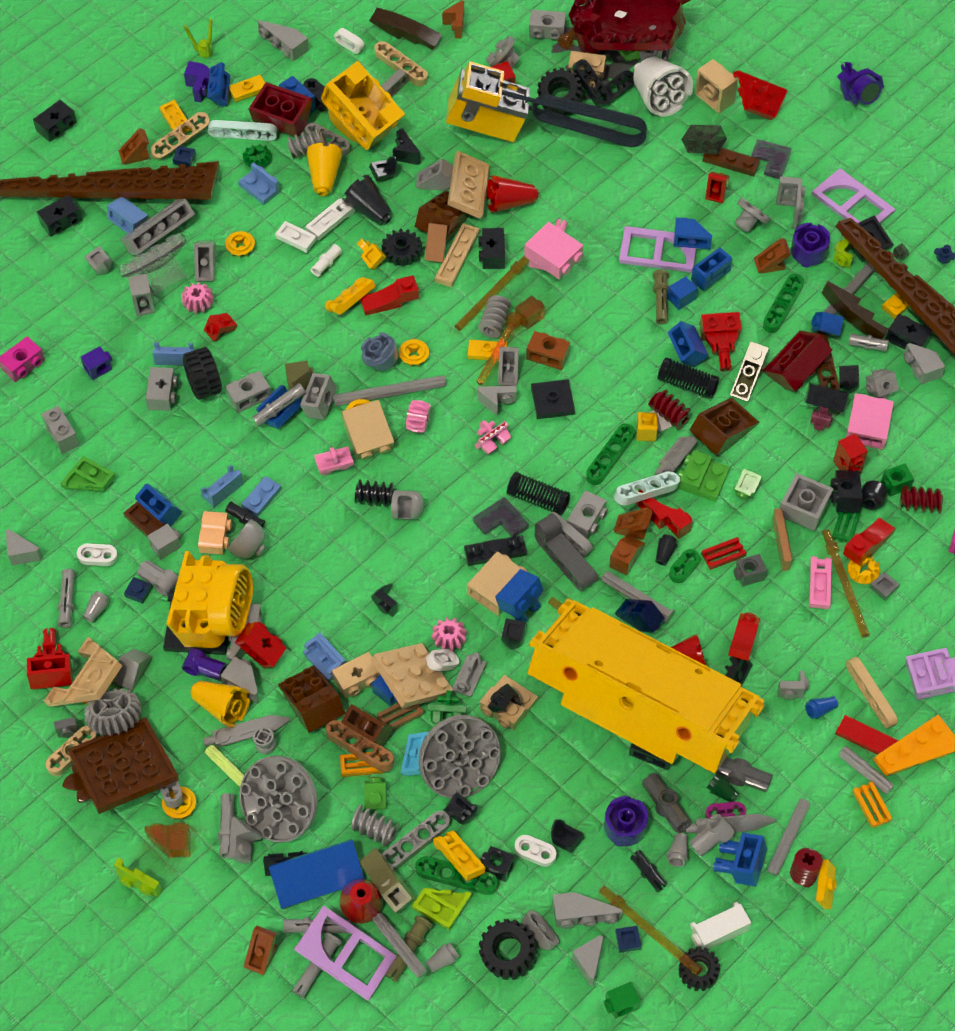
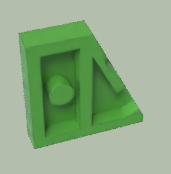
[60,456,116,492]

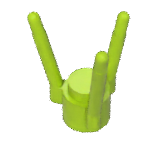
[183,18,212,58]

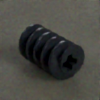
[355,479,397,507]

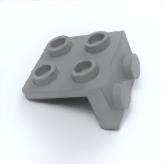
[776,176,805,229]

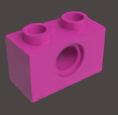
[0,336,45,382]

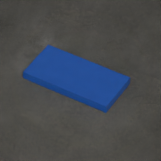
[268,839,364,909]

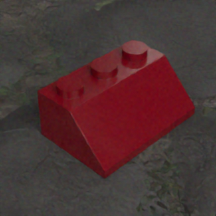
[248,82,312,137]
[762,330,833,391]

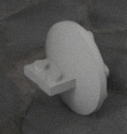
[418,715,501,798]
[240,755,317,842]

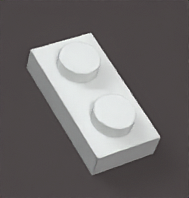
[275,221,317,253]

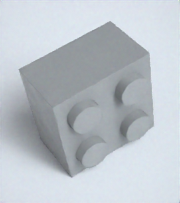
[780,473,833,531]

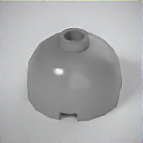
[227,519,265,559]

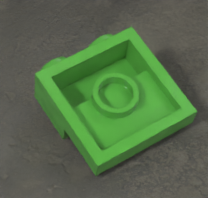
[678,450,730,502]

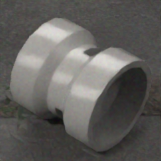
[253,727,277,755]

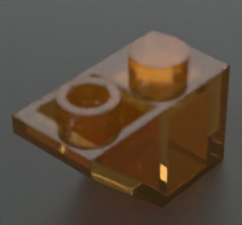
[145,823,191,858]

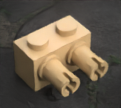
[568,51,606,93]

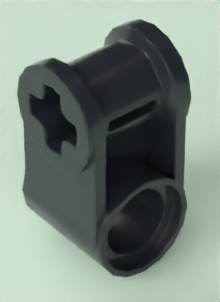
[303,78,327,111]

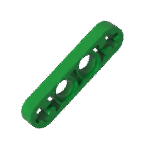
[763,274,804,333]
[586,424,635,485]
[415,856,498,895]

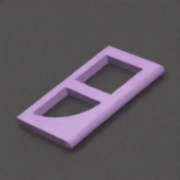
[811,168,896,224]
[619,226,696,273]
[294,905,397,1001]

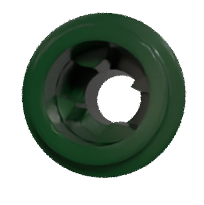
[706,774,739,802]

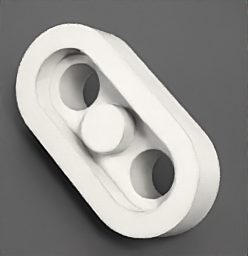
[77,544,118,566]
[426,649,459,671]
[515,835,556,867]

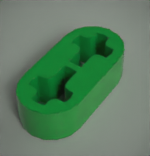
[669,549,700,583]

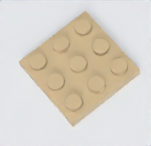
[371,643,454,708]

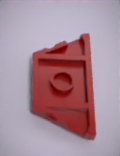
[733,70,787,120]

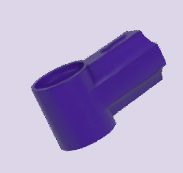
[182,648,226,681]

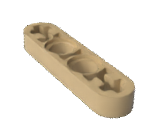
[374,41,428,86]
[150,112,209,160]
[846,656,898,729]

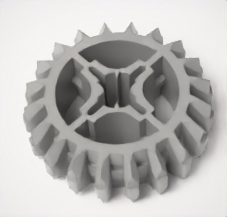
[85,688,142,737]

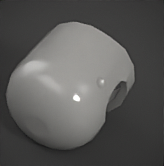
[391,490,424,519]

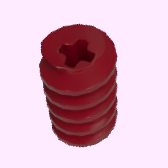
[648,389,691,430]
[900,485,943,514]
[790,848,823,888]

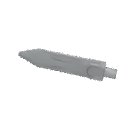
[203,715,290,748]
[685,814,775,836]

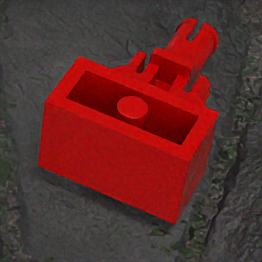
[699,312,742,372]
[27,628,72,689]

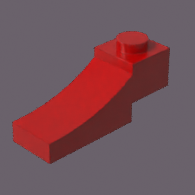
[360,275,419,316]
[636,490,692,539]
[843,517,895,565]
[728,612,761,661]

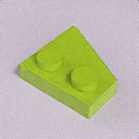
[114,858,162,897]
[412,888,472,931]

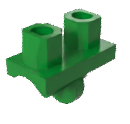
[428,690,467,723]

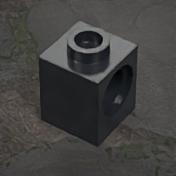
[480,846,515,882]

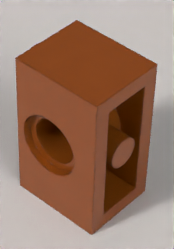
[526,331,570,370]

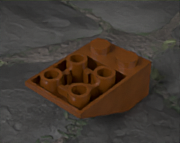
[414,191,470,241]
[278,665,346,733]

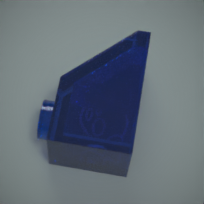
[615,599,665,633]

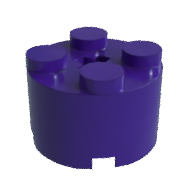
[790,222,830,268]
[604,796,648,847]

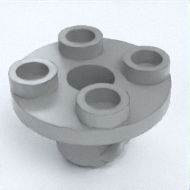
[486,35,519,68]
[735,197,771,232]

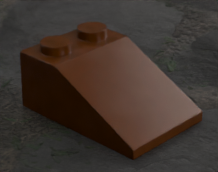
[689,397,759,455]

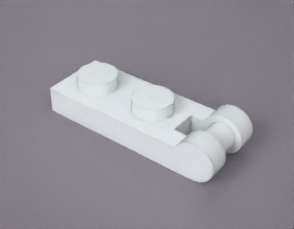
[305,198,355,241]

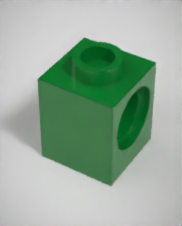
[881,463,914,497]
[604,982,641,1019]

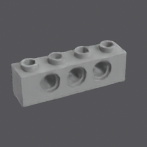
[120,199,195,255]

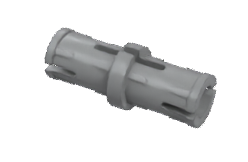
[849,333,889,352]

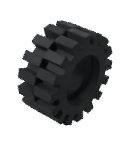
[678,947,720,991]

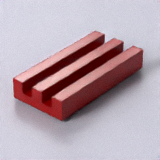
[701,537,747,570]

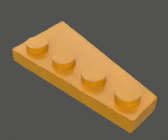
[873,715,955,776]

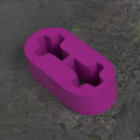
[705,802,746,819]

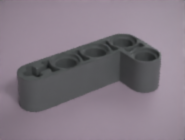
[534,513,598,591]

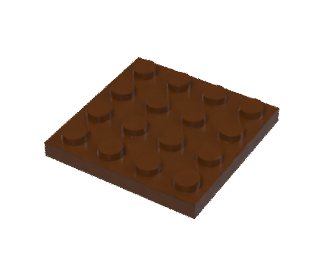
[67,717,179,814]

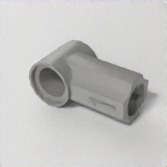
[137,560,178,596]
[689,814,734,856]

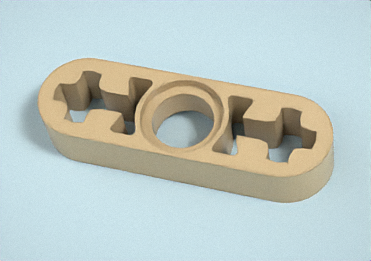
[46,726,97,776]

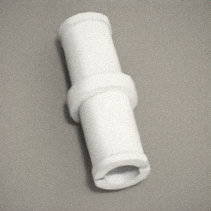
[311,244,342,277]

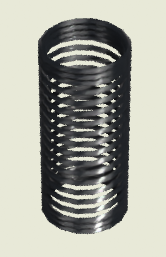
[657,357,720,400]
[506,471,570,516]

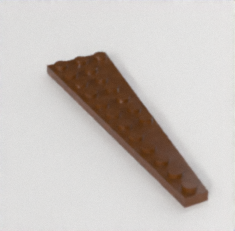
[0,161,220,200]
[835,218,955,354]

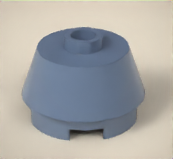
[361,332,398,371]

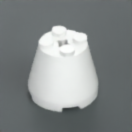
[633,56,693,117]

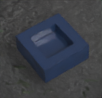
[173,146,196,167]
[124,577,152,604]
[615,926,641,953]

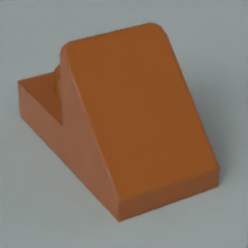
[442,1,464,39]
[119,128,150,165]
[754,238,791,274]
[614,507,652,540]
[244,925,277,975]

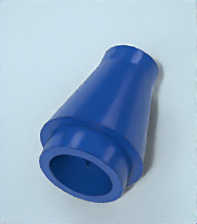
[805,696,838,719]

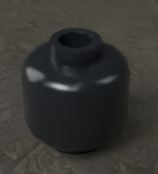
[862,480,888,510]

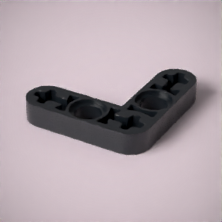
[572,59,634,107]

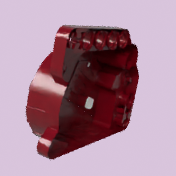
[569,0,690,54]

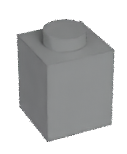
[147,524,181,560]

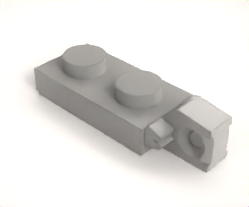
[655,436,697,475]

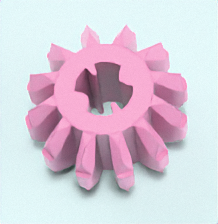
[181,282,214,314]
[406,400,431,433]
[432,617,467,652]

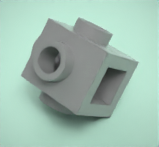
[866,369,899,398]

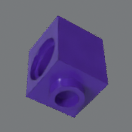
[80,346,113,380]

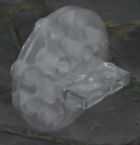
[118,233,187,295]

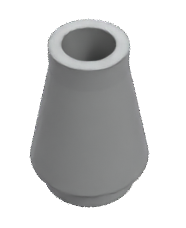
[82,591,110,623]
[666,833,688,867]
[426,942,459,973]

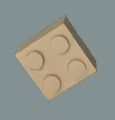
[695,59,738,114]

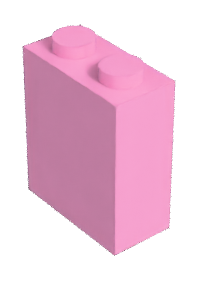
[524,222,584,279]
[846,393,894,450]

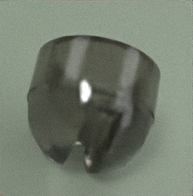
[893,243,909,260]

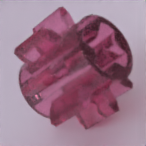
[810,407,833,431]

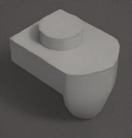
[85,246,112,275]

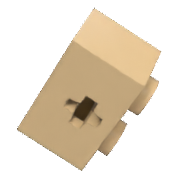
[332,652,380,699]

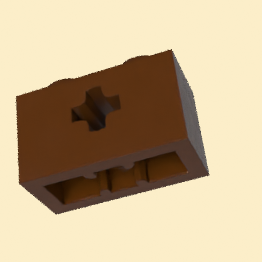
[341,704,394,746]

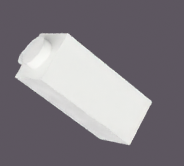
[690,902,751,950]

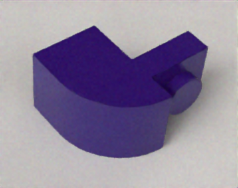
[184,61,210,102]

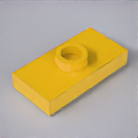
[229,75,265,102]
[159,99,192,134]
[468,340,507,361]
[816,859,837,909]

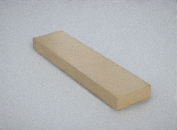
[435,223,480,288]

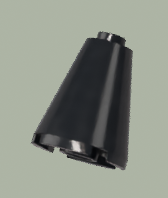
[342,175,392,225]

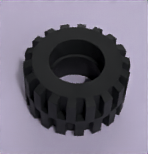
[537,68,584,116]
[183,347,222,400]
[479,919,537,980]

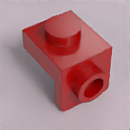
[204,313,237,341]

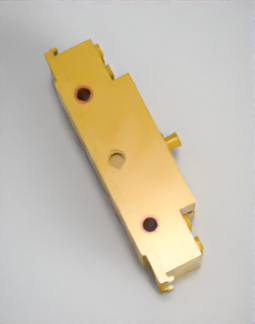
[527,598,765,774]

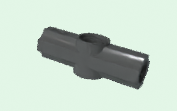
[707,757,773,793]
[642,772,692,833]

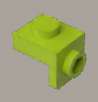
[833,237,853,269]

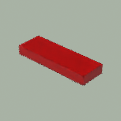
[835,715,899,755]

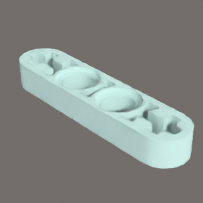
[208,120,278,141]
[614,471,680,505]

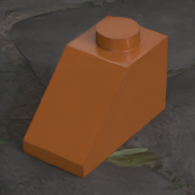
[609,535,645,575]

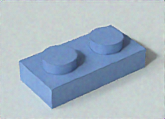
[241,476,282,517]

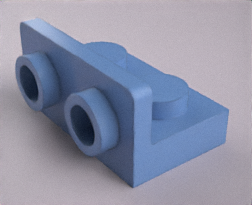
[238,162,280,205]

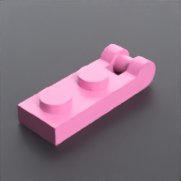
[809,556,832,609]

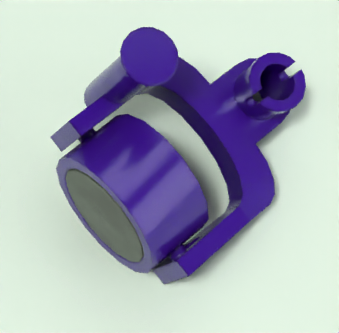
[837,62,884,105]

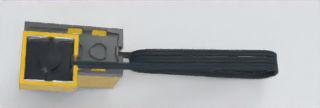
[446,61,647,147]

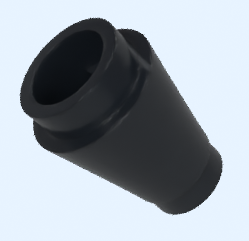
[655,534,678,566]

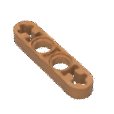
[326,720,394,772]

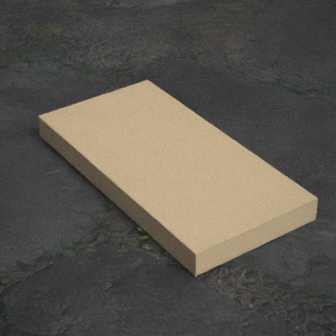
[447,150,489,219]

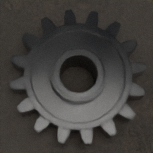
[381,228,422,266]

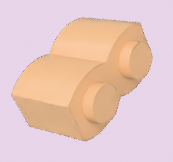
[198,511,232,555]

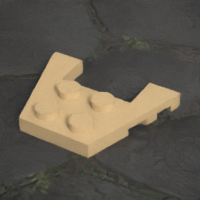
[43,637,122,707]

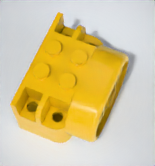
[321,61,405,150]
[166,551,253,648]

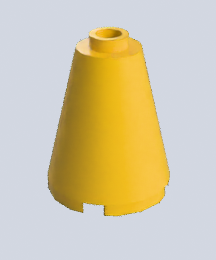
[306,143,343,196]
[191,681,250,728]

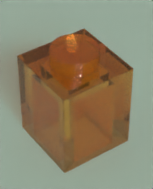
[515,296,545,330]

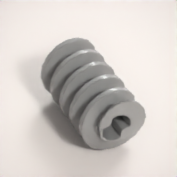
[288,128,328,158]
[478,295,511,338]
[351,804,400,846]

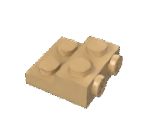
[480,675,538,731]

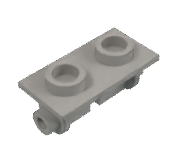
[452,652,487,697]

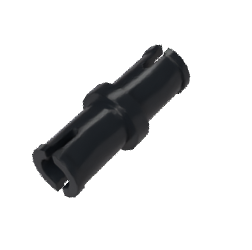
[225,501,265,528]
[630,850,667,892]

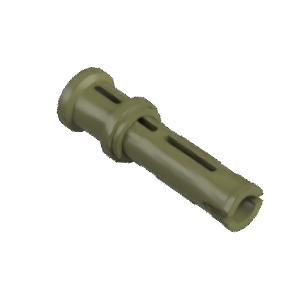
[653,269,669,324]
[385,916,433,982]

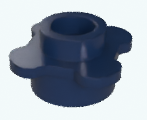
[934,245,955,264]

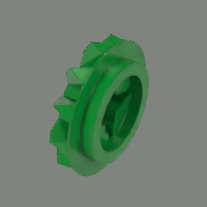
[243,144,272,168]

